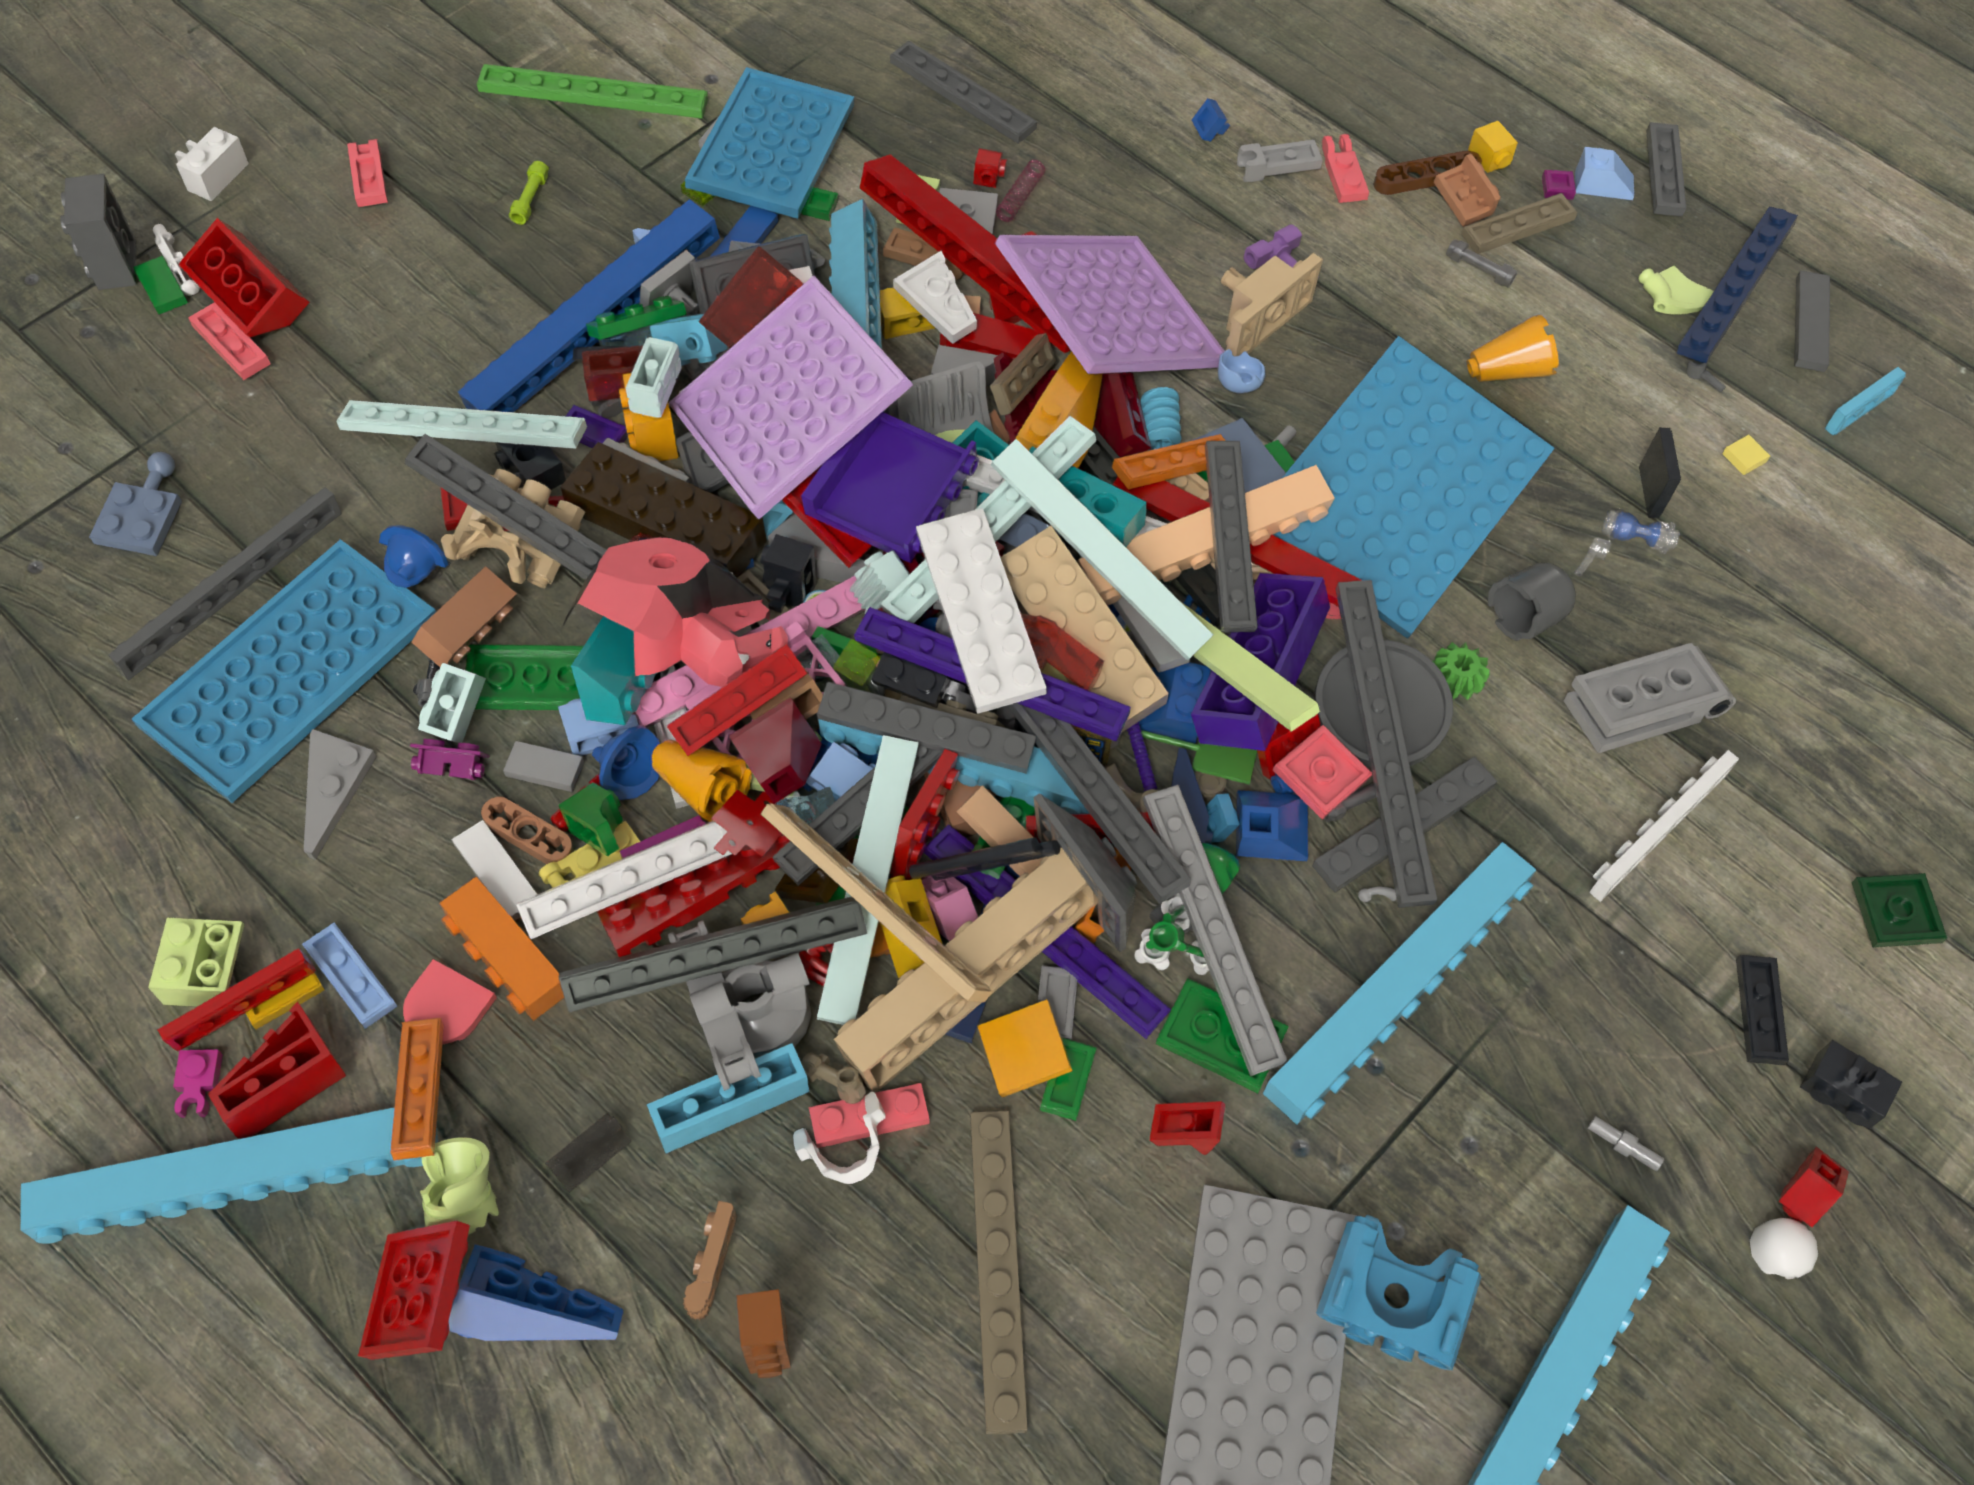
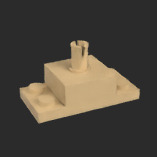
[1221,253,1323,356]

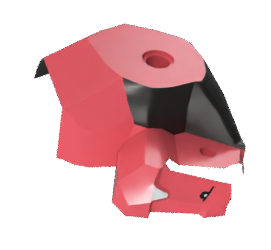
[563,537,788,687]

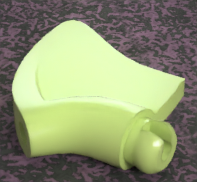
[1639,266,1714,314]

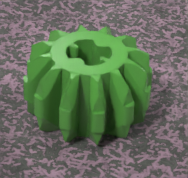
[1432,642,1490,700]

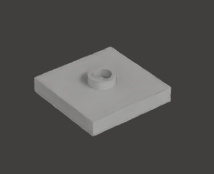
[939,188,998,235]

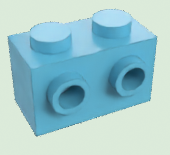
[649,312,728,366]

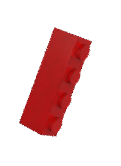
[178,218,309,337]

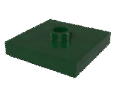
[1852,873,1947,948]

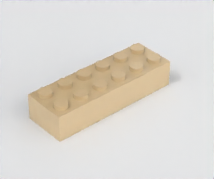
[1001,526,1169,741]

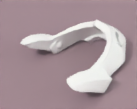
[793,1091,886,1184]

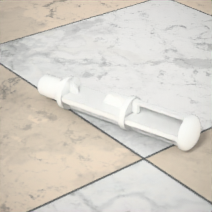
[153,224,200,296]

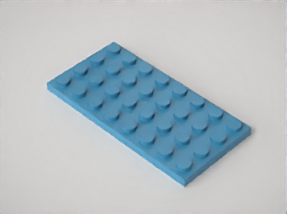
[132,539,436,803]

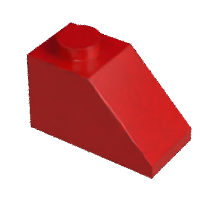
[1779,1146,1849,1227]

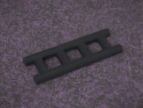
[909,837,1060,881]

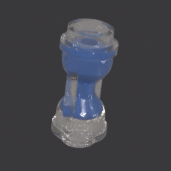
[1601,508,1680,554]

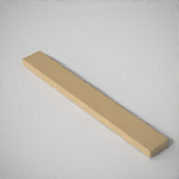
[761,803,992,1002]

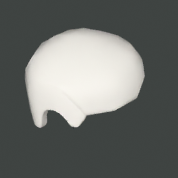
[1750,1218,1818,1279]

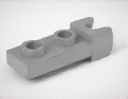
[1237,140,1323,182]

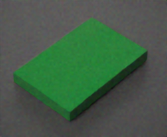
[1156,978,1289,1094]

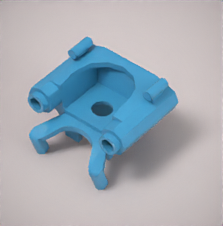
[1316,1215,1481,1370]

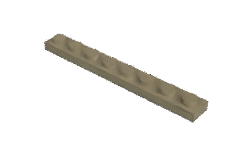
[970,1111,1028,1435]

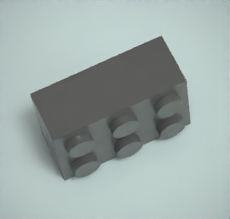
[60,174,136,290]

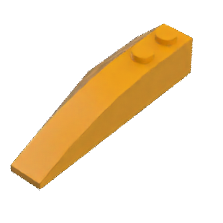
[1016,351,1103,468]

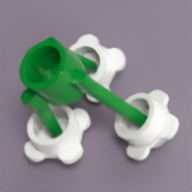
[1135,893,1209,975]

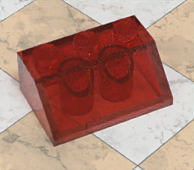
[698,246,804,348]

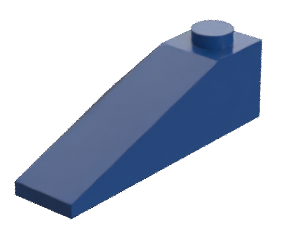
[449,1244,624,1341]

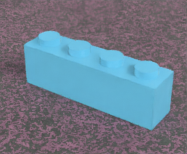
[647,1043,809,1153]

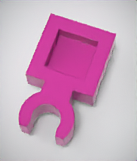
[173,1050,223,1118]

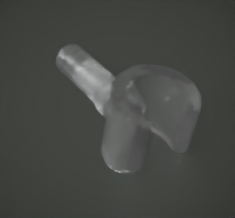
[1574,537,1611,576]

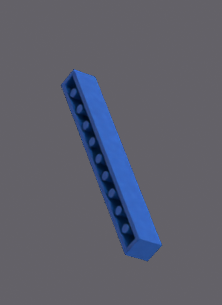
[458,199,720,413]

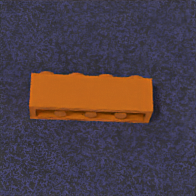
[440,877,565,1021]

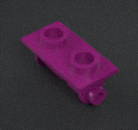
[410,739,490,780]

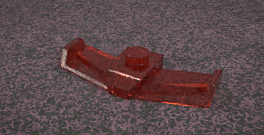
[1020,613,1104,691]

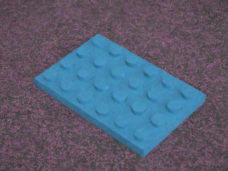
[685,67,854,219]

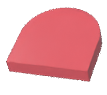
[403,959,497,1044]

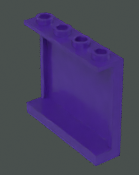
[801,411,979,563]

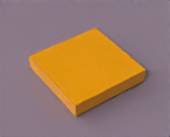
[978,999,1073,1098]

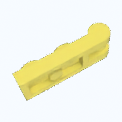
[539,821,641,888]

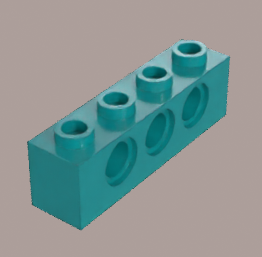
[1029,446,1146,547]

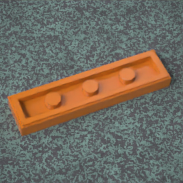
[1112,434,1226,489]
[390,1018,444,1160]

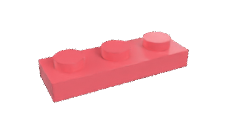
[188,302,270,380]
[809,1083,930,1148]

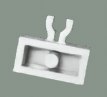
[175,127,249,201]

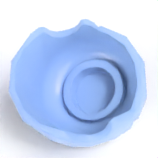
[1218,349,1265,393]

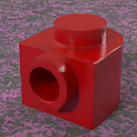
[973,148,1007,188]

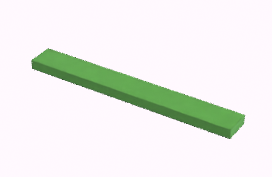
[477,64,708,119]

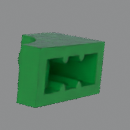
[558,783,624,856]

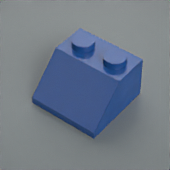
[1139,663,1211,744]

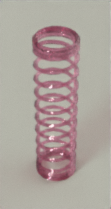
[996,159,1045,222]

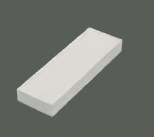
[452,820,537,921]

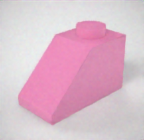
[920,876,978,941]

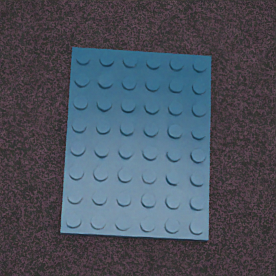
[1273,336,1555,639]

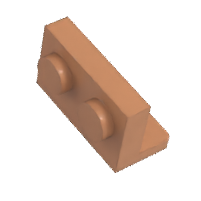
[1434,153,1500,227]

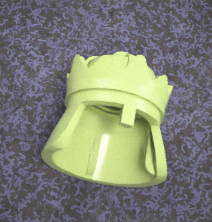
[420,1138,499,1235]

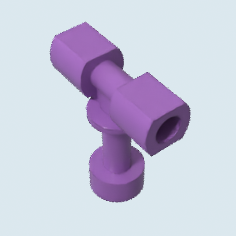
[1243,224,1319,278]

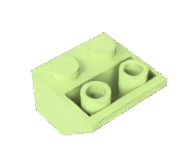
[148,918,244,1006]

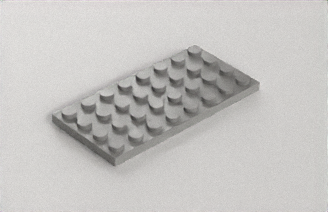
[1159,1185,1357,1485]

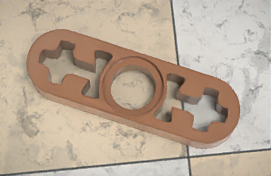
[481,797,574,864]

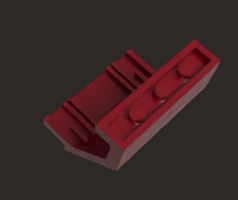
[993,352,1151,473]

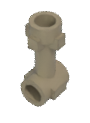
[801,1052,866,1104]

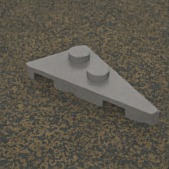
[304,729,376,860]

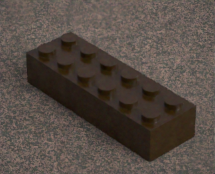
[560,442,767,577]

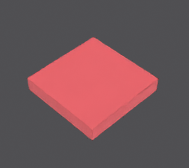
[1273,725,1372,820]

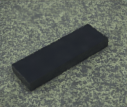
[1736,955,1789,1065]

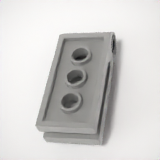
[1564,643,1736,753]

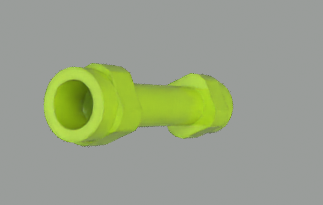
[509,161,549,225]

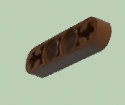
[1373,151,1482,195]

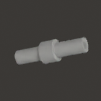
[1587,1116,1664,1171]

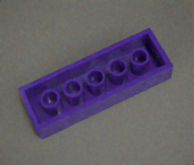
[1191,573,1330,751]

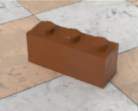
[736,1289,791,1378]

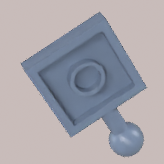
[89,452,182,556]

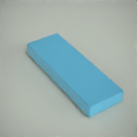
[1825,367,1906,435]

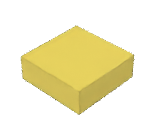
[1722,435,1770,475]

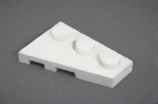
[893,251,977,344]

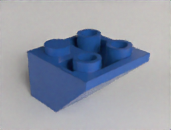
[1236,790,1308,861]

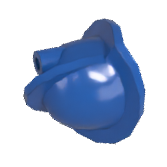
[379,525,451,588]
[592,725,660,800]

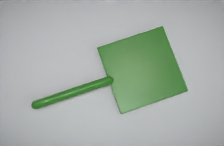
[1141,730,1257,784]

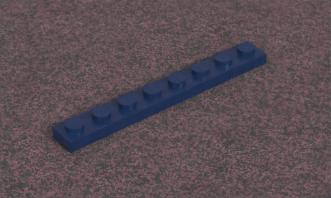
[1677,206,1798,363]

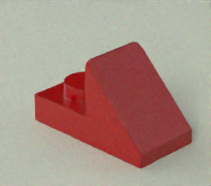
[1150,1101,1226,1155]

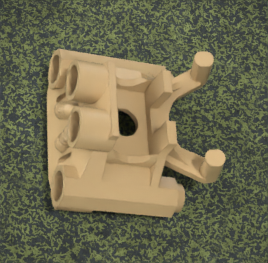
[441,469,585,588]

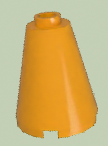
[1466,315,1559,382]
[652,739,752,822]

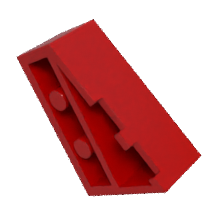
[208,1001,346,1139]

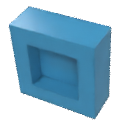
[1206,794,1240,842]

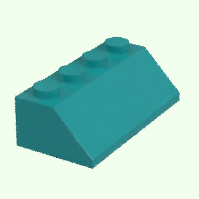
[571,616,657,725]

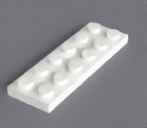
[916,508,1046,714]

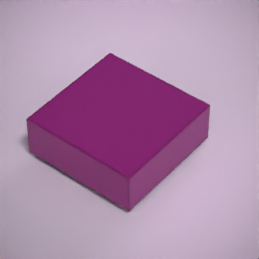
[1542,170,1576,200]

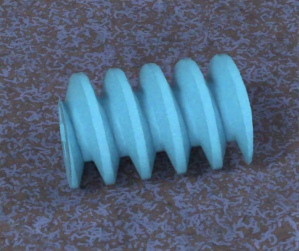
[1140,387,1182,451]

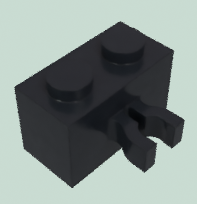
[760,534,817,613]
[1800,1040,1902,1129]

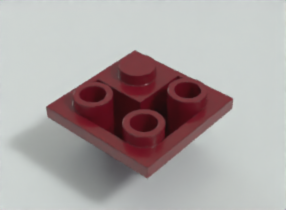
[729,697,822,804]

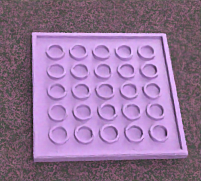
[995,235,1225,374]
[669,276,913,519]

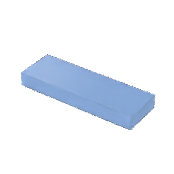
[302,923,397,1029]

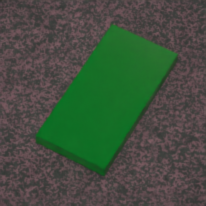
[465,644,583,710]

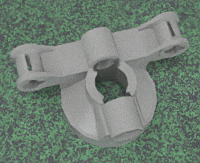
[668,921,811,1091]

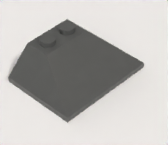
[1034,793,1137,952]

